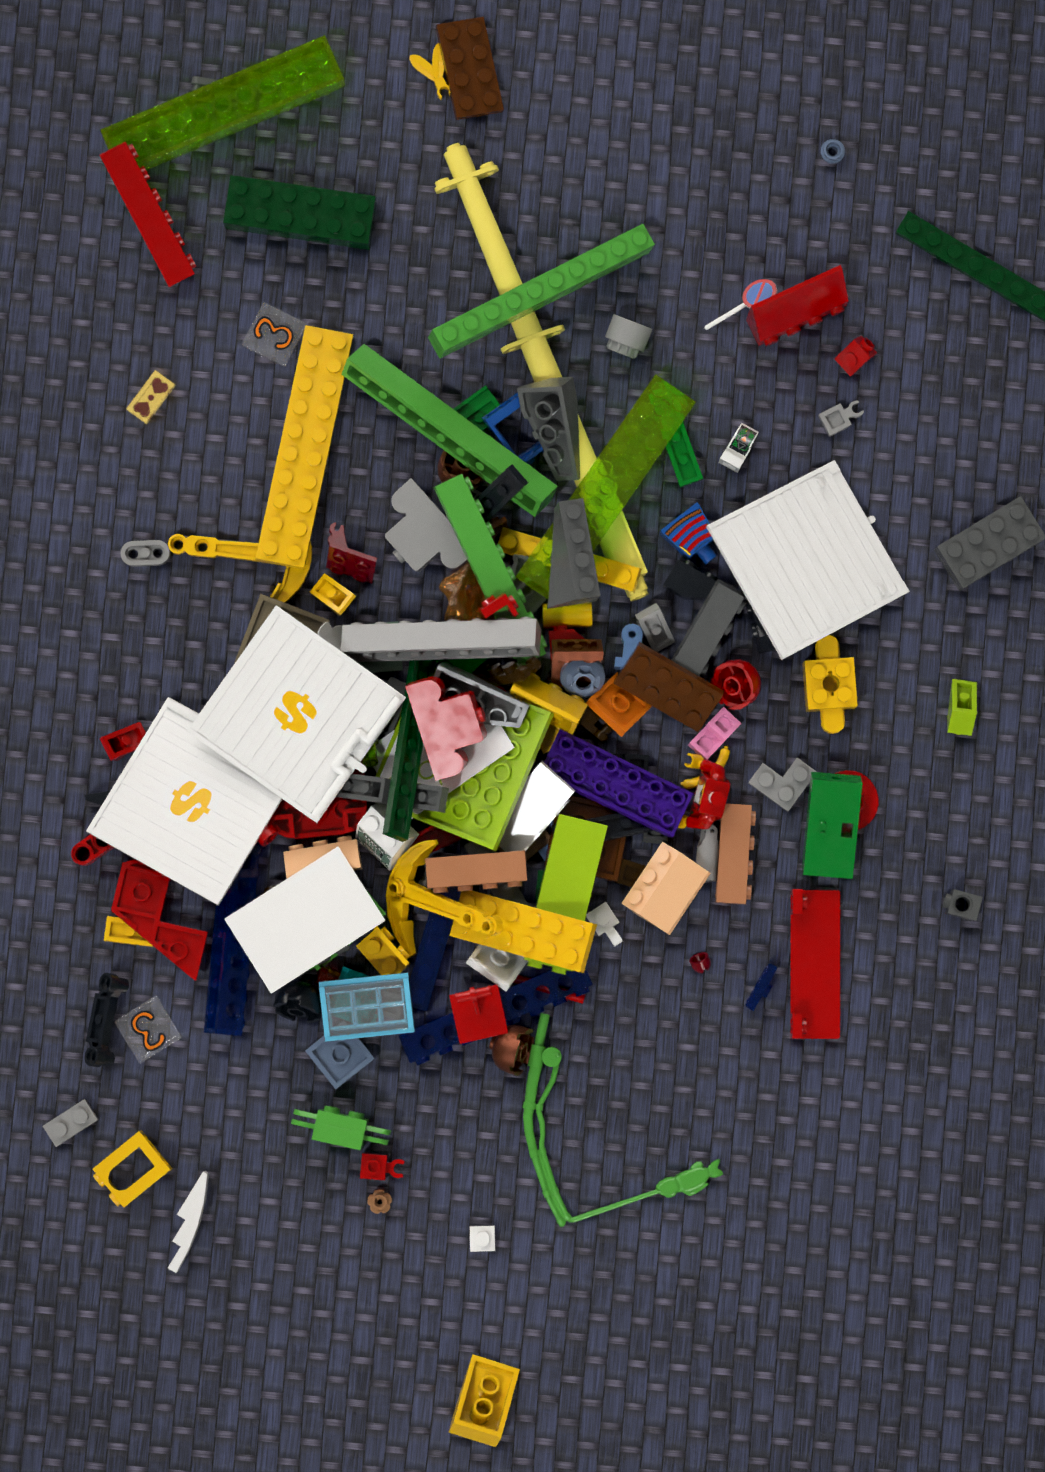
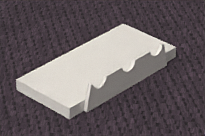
[499,761,576,852]

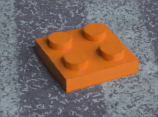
[586,672,652,737]

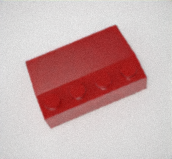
[746,265,849,347]

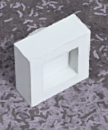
[470,1225,495,1252]

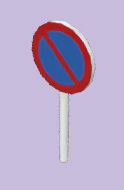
[704,279,778,330]

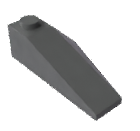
[517,377,580,481]
[434,661,530,728]

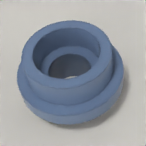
[820,139,845,164]

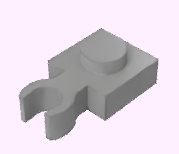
[818,400,864,437]

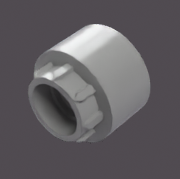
[605,314,653,359]

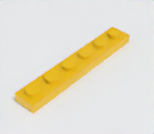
[498,527,642,593]

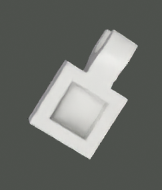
[586,902,623,947]

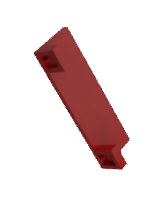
[790,889,840,1039]

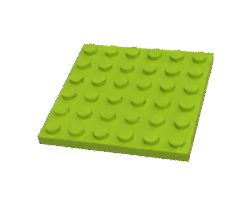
[375,668,554,851]

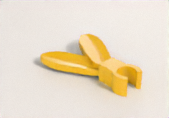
[409,43,450,100]

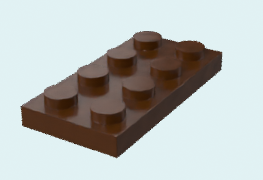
[435,16,504,120]
[613,642,724,732]

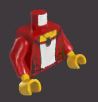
[678,753,730,829]

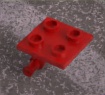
[449,984,508,1044]

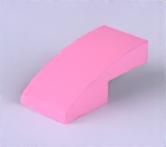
[688,707,741,760]

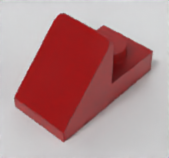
[100,722,146,761]

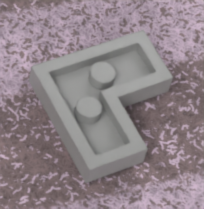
[748,758,817,812]

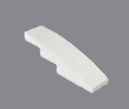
[168,1171,209,1273]

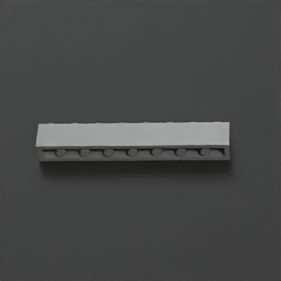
[340,617,541,662]

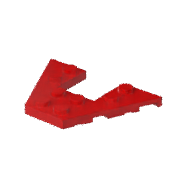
[111,860,208,981]

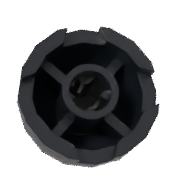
[273,978,322,1023]

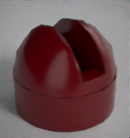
[689,952,711,974]

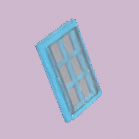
[319,972,415,1042]

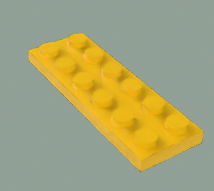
[449,890,597,973]

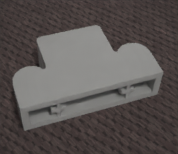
[385,478,468,572]

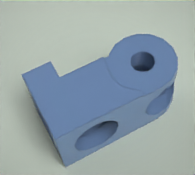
[614,624,643,670]

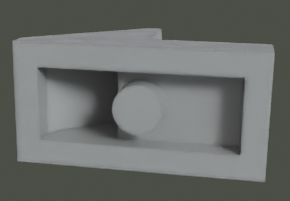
[635,603,675,652]

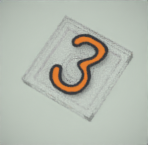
[242,302,307,368]
[114,995,183,1064]

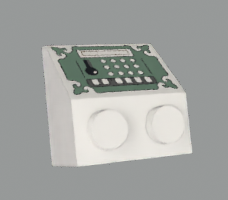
[355,803,419,871]

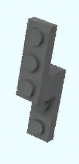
[336,774,449,813]

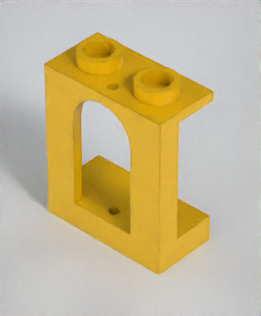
[93,1130,172,1208]

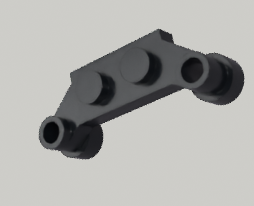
[85,973,129,1067]

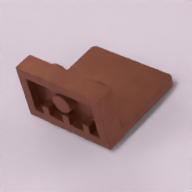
[551,639,603,687]

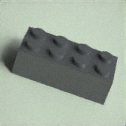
[934,496,1045,592]

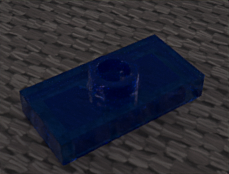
[745,964,778,1011]

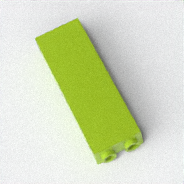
[523,814,608,975]

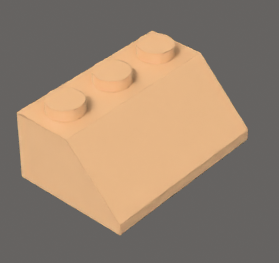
[283,836,363,878]
[622,842,711,935]

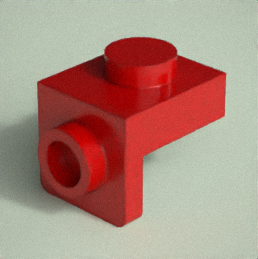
[834,336,877,377]
[478,593,519,618]

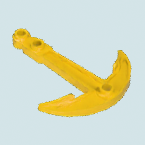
[168,534,312,603]
[386,840,503,956]

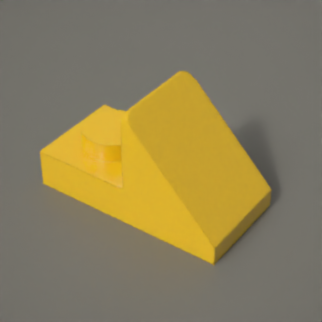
[310,573,356,616]

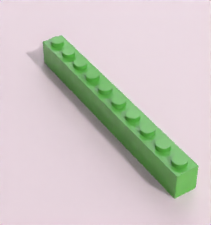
[428,224,655,359]
[341,344,558,517]

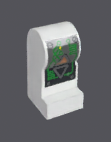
[718,423,759,473]

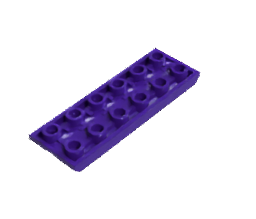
[544,729,693,838]

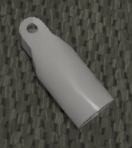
[696,825,719,882]

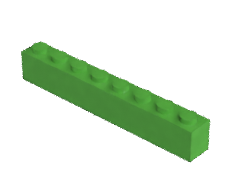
[433,474,547,663]

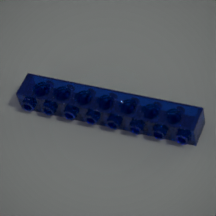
[204,841,261,1036]
[399,968,593,1066]

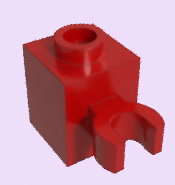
[360,1152,405,1181]

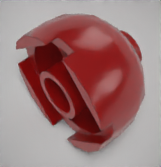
[711,659,761,710]

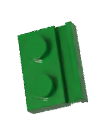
[453,385,500,432]

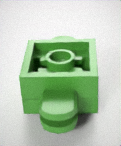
[291,1105,391,1150]

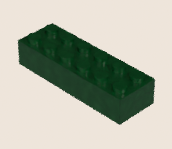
[223,175,377,250]

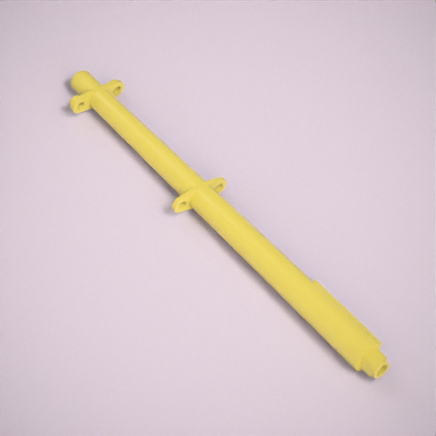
[434,143,649,602]

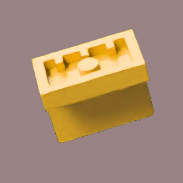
[356,926,411,975]

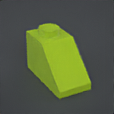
[947,679,977,736]

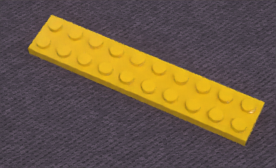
[256,325,353,570]

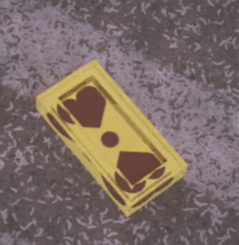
[126,370,175,425]

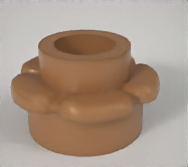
[367,1189,392,1214]

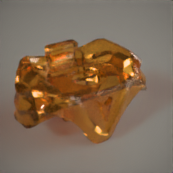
[439,562,486,622]

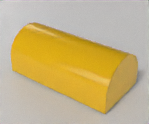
[542,602,592,629]

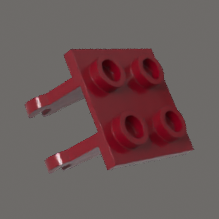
[326,522,377,584]

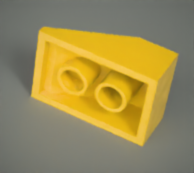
[449,1354,520,1447]

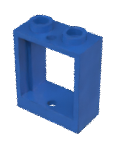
[482,392,544,465]

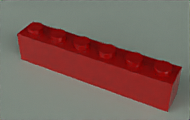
[99,141,197,287]

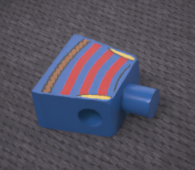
[659,502,717,565]

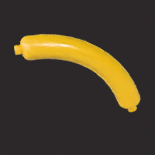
[681,746,730,789]

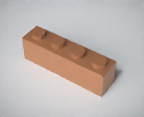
[715,804,756,905]
[425,850,527,893]

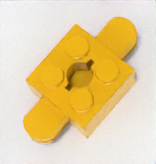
[802,635,858,734]

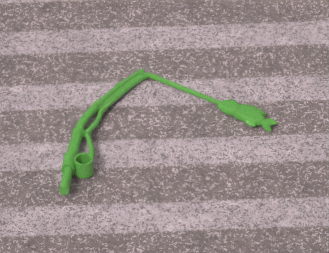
[523,1013,723,1227]

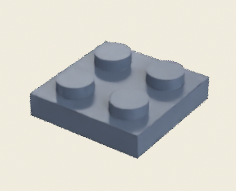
[305,1020,375,1089]

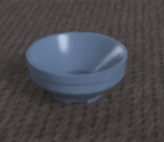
[560,661,605,698]

